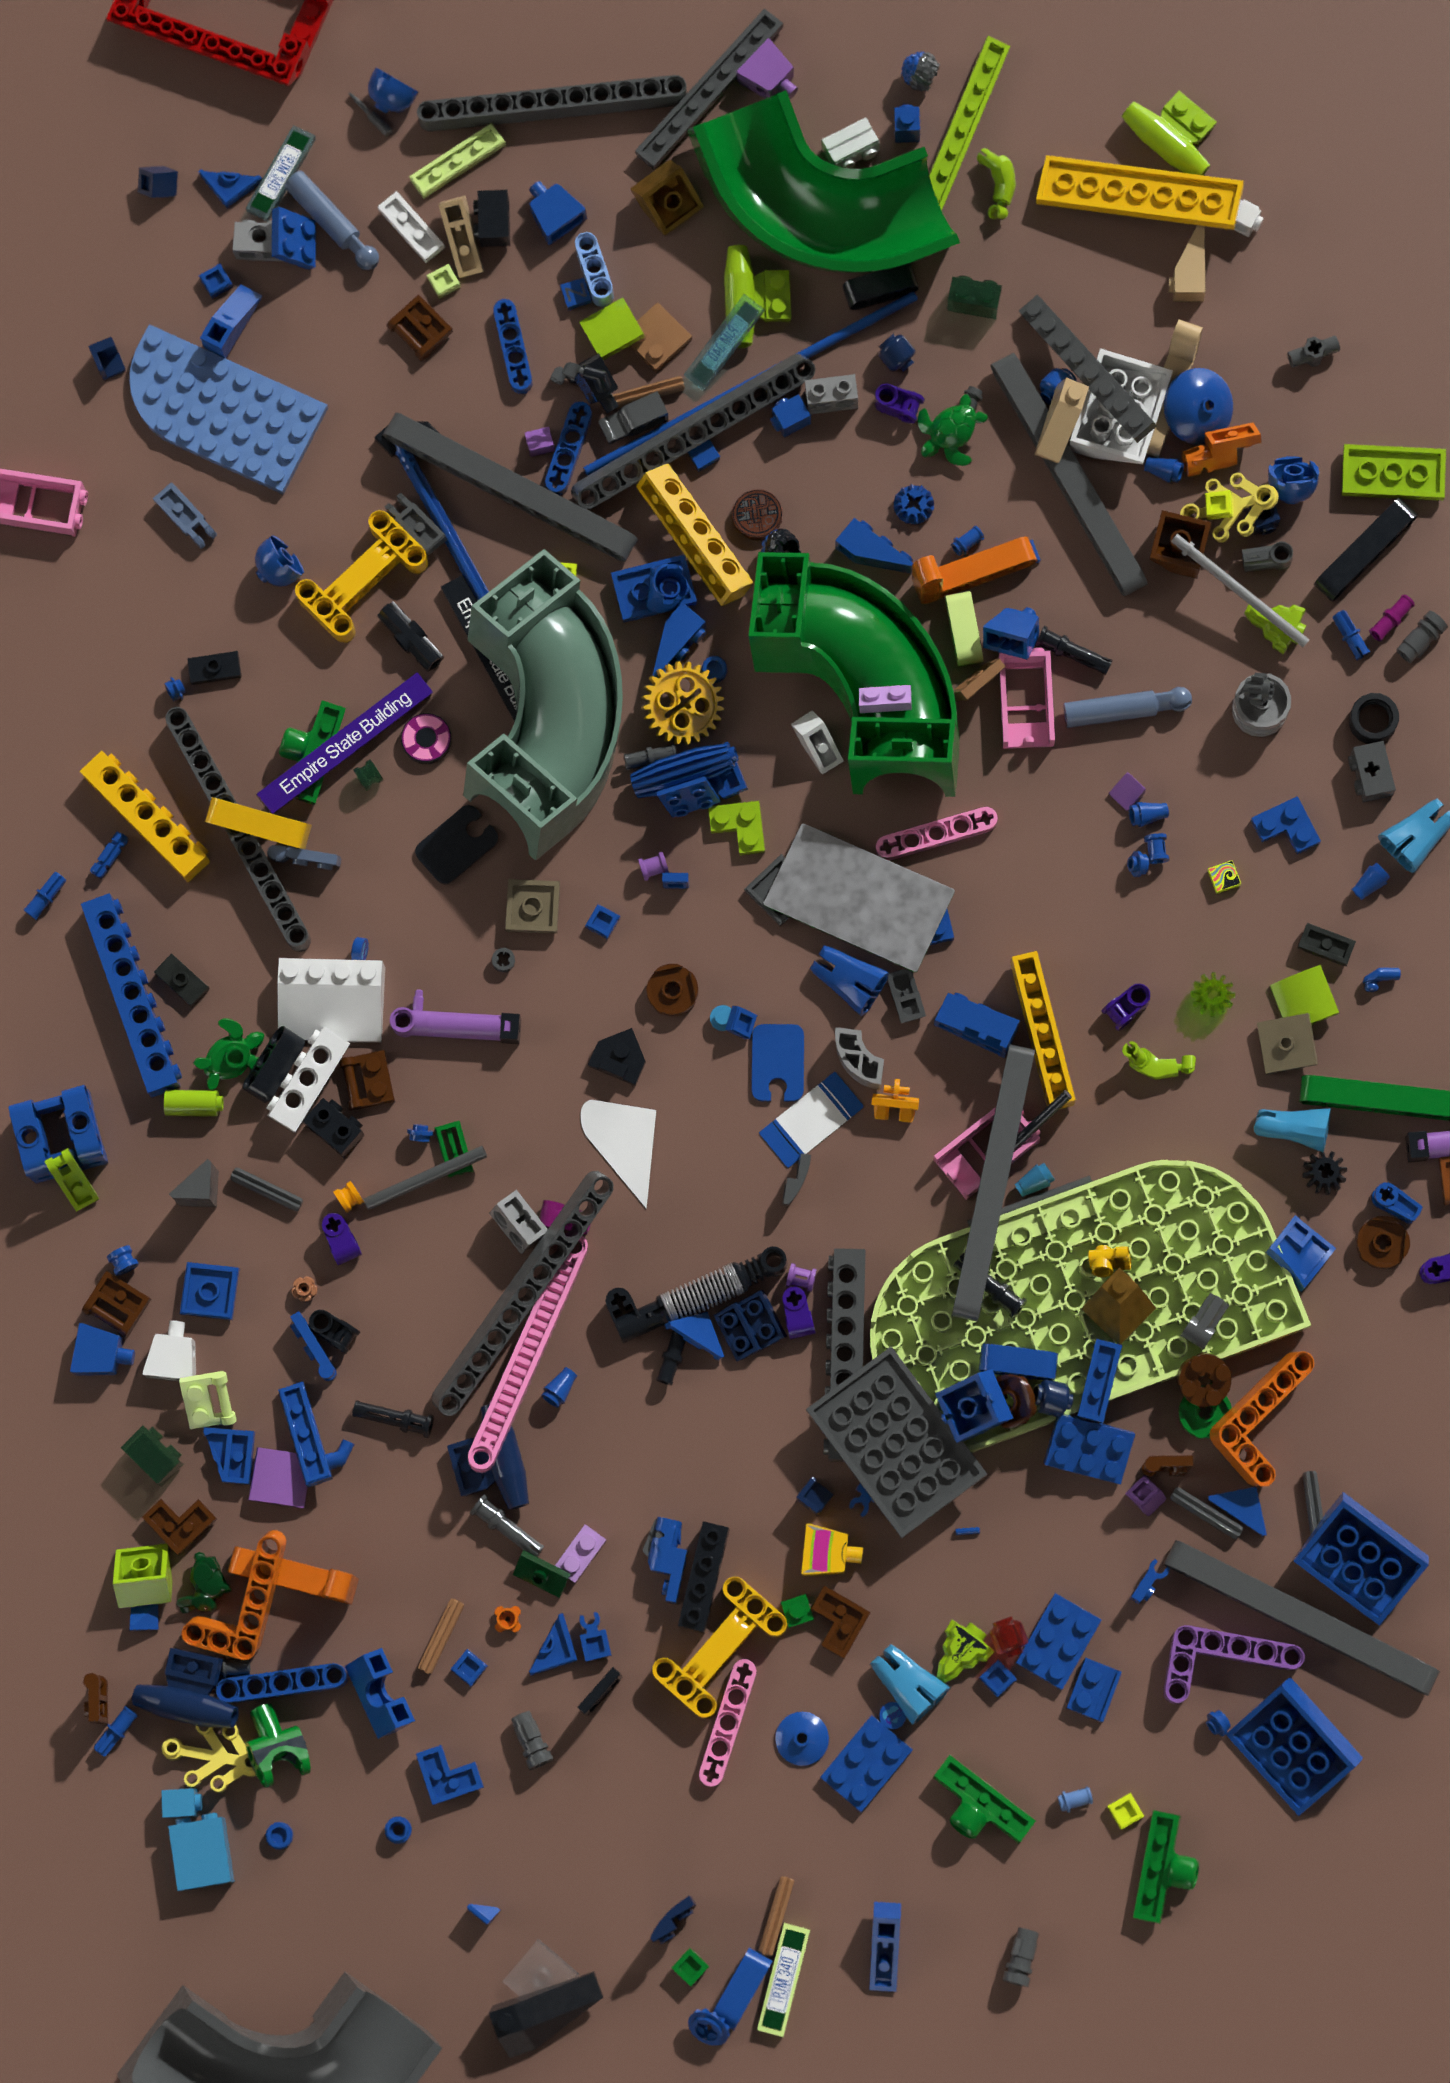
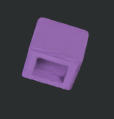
[525,427,555,457]
[1109,772,1146,811]
[1125,1475,1166,1516]

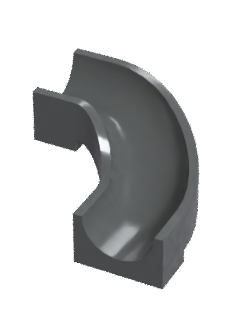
[117,1972,442,2083]

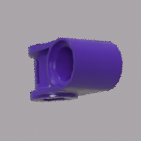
[874,383,925,424]
[1101,983,1150,1031]
[322,1213,362,1266]
[1419,1253,1450,1284]
[782,1287,816,1339]

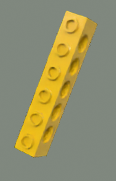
[636,463,753,606]
[80,750,210,882]
[1010,951,1076,1109]

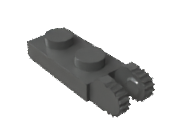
[384,493,448,556]

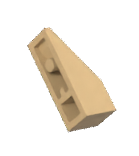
[439,196,483,278]
[1168,225,1205,302]
[1035,377,1089,464]

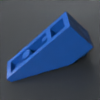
[869,1902,901,1992]

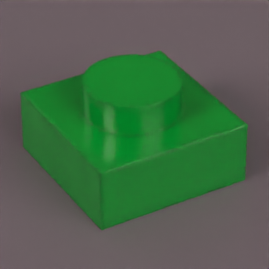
[781,1594,814,1628]
[671,1948,710,1986]

